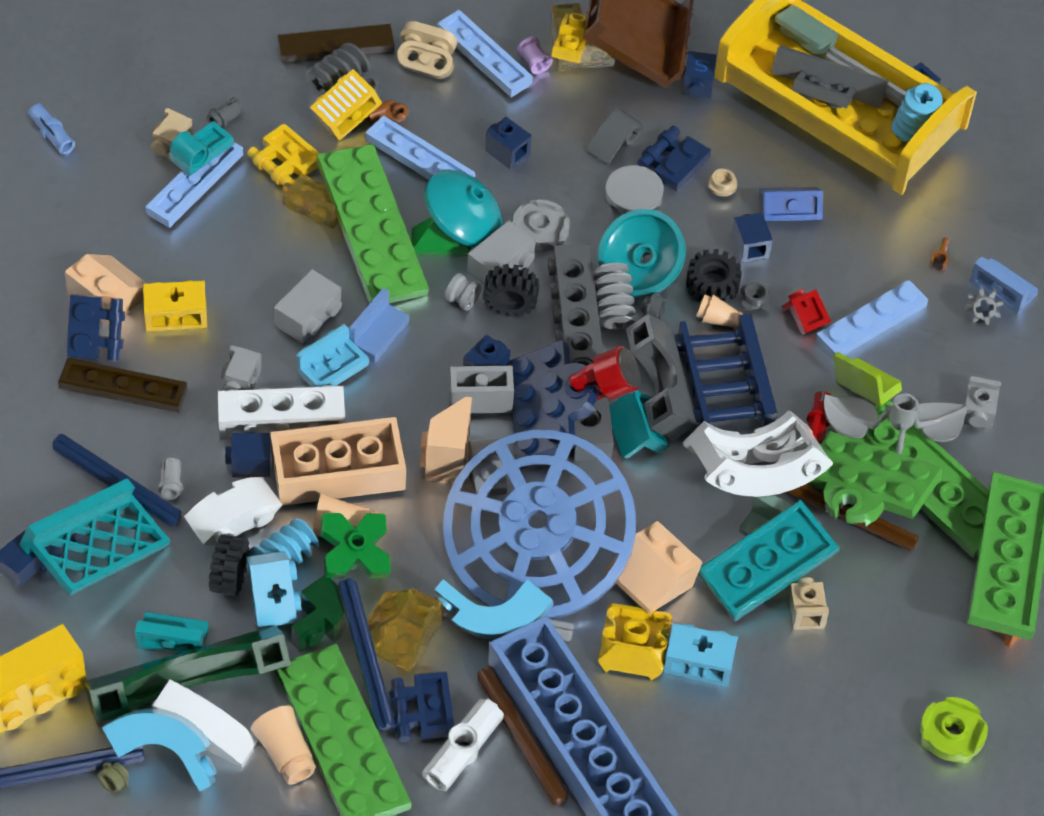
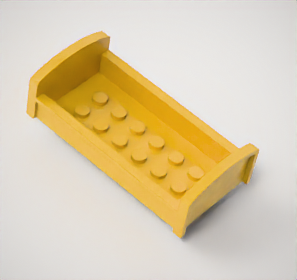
[714,0,977,195]

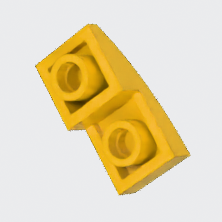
[551,13,588,63]

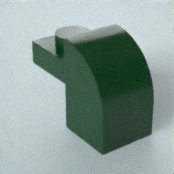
[291,575,346,652]

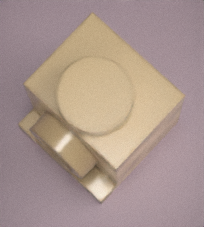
[150,108,193,159]
[788,577,829,630]

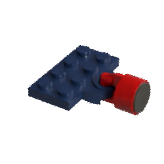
[510,340,641,468]

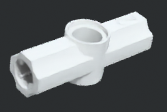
[422,698,504,791]

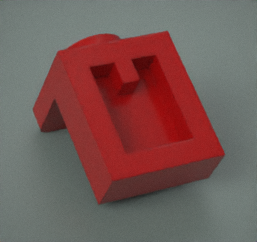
[781,289,831,335]

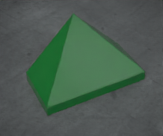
[411,217,471,256]

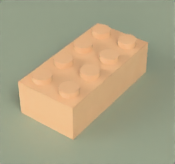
[270,417,406,506]

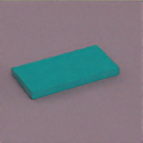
[698,500,839,622]

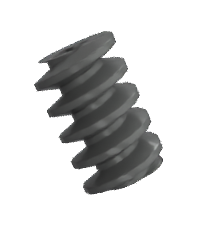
[305,43,370,97]

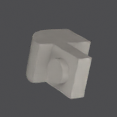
[467,439,508,496]

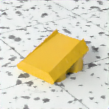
[598,603,672,681]

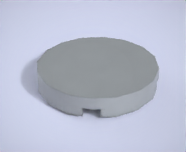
[605,165,664,214]
[511,199,570,252]

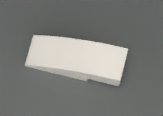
[152,680,259,768]

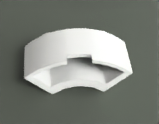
[184,477,282,546]

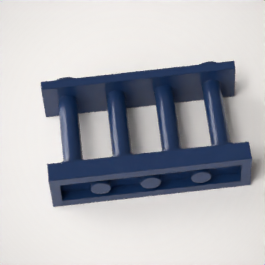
[674,314,778,427]

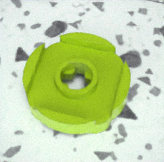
[920,697,988,764]

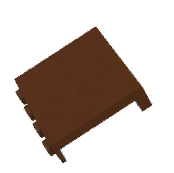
[582,0,694,89]

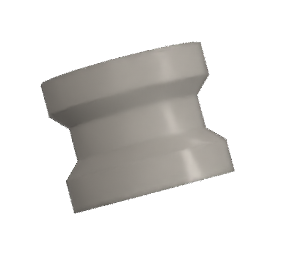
[445,273,482,311]

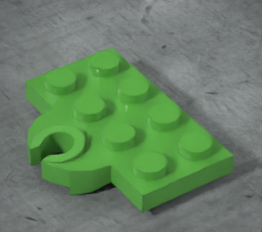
[807,431,942,526]

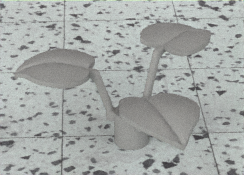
[824,393,968,454]

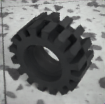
[686,249,742,303]
[482,264,540,317]
[208,534,250,597]

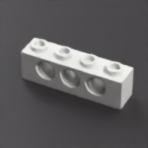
[218,385,345,440]

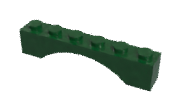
[83,625,291,722]

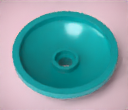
[424,169,503,247]
[598,209,686,297]

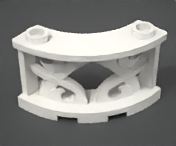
[683,410,833,497]

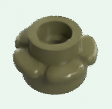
[98,762,129,794]

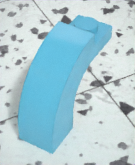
[435,580,554,639]
[102,709,216,792]

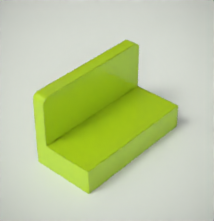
[833,352,902,406]

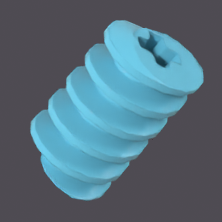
[892,83,943,142]
[247,518,319,564]

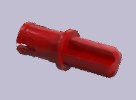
[806,391,832,444]

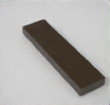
[278,24,395,63]
[58,358,188,413]

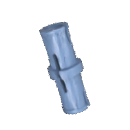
[28,103,75,155]

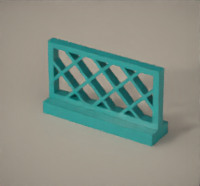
[19,478,171,596]

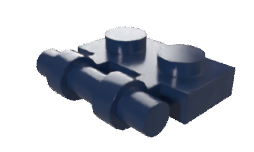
[637,126,711,192]
[67,294,125,361]
[389,672,454,742]

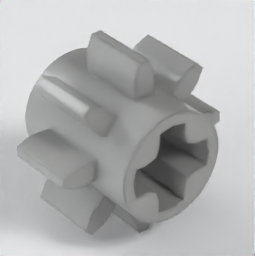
[966,286,1003,325]

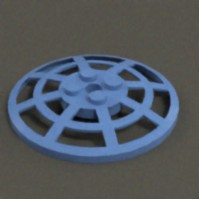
[443,430,636,619]

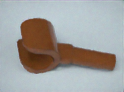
[929,237,950,271]

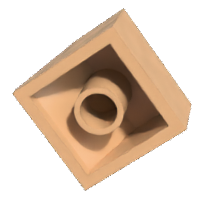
[64,254,147,326]
[420,397,472,484]
[604,521,702,614]

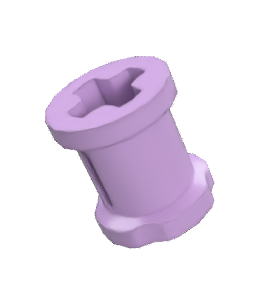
[517,36,553,75]

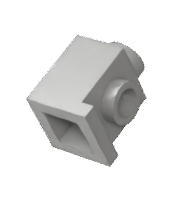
[221,345,261,391]
[964,376,1001,429]

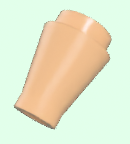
[696,294,743,329]

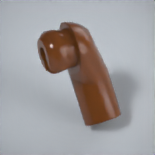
[366,100,408,123]

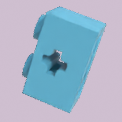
[246,551,302,629]
[663,623,738,686]

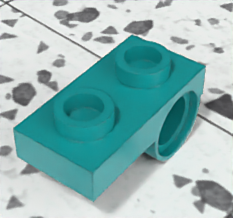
[169,121,234,176]

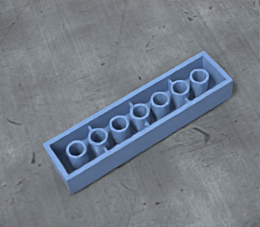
[488,616,679,816]

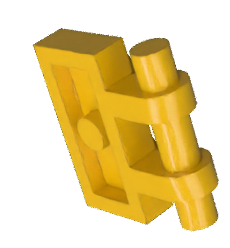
[247,123,320,190]

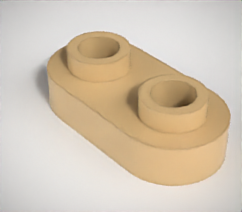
[400,21,458,55]
[397,40,454,79]

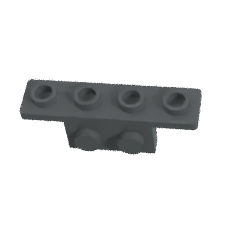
[771,45,889,108]

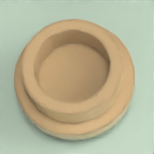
[708,169,737,196]

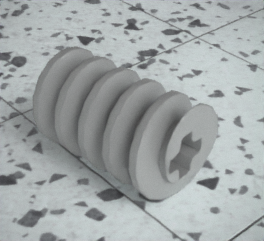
[594,263,636,330]

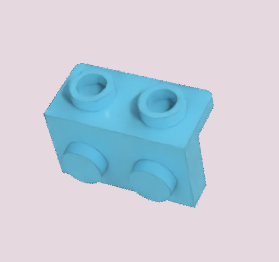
[296,324,369,387]

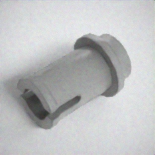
[158,457,183,500]

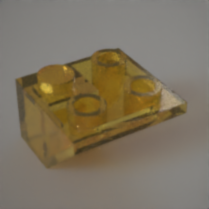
[367,589,443,672]

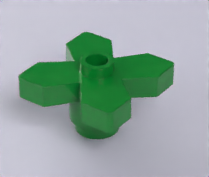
[320,513,391,578]

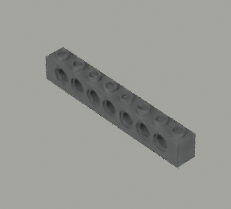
[548,244,613,461]

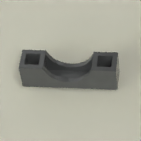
[626,314,697,441]

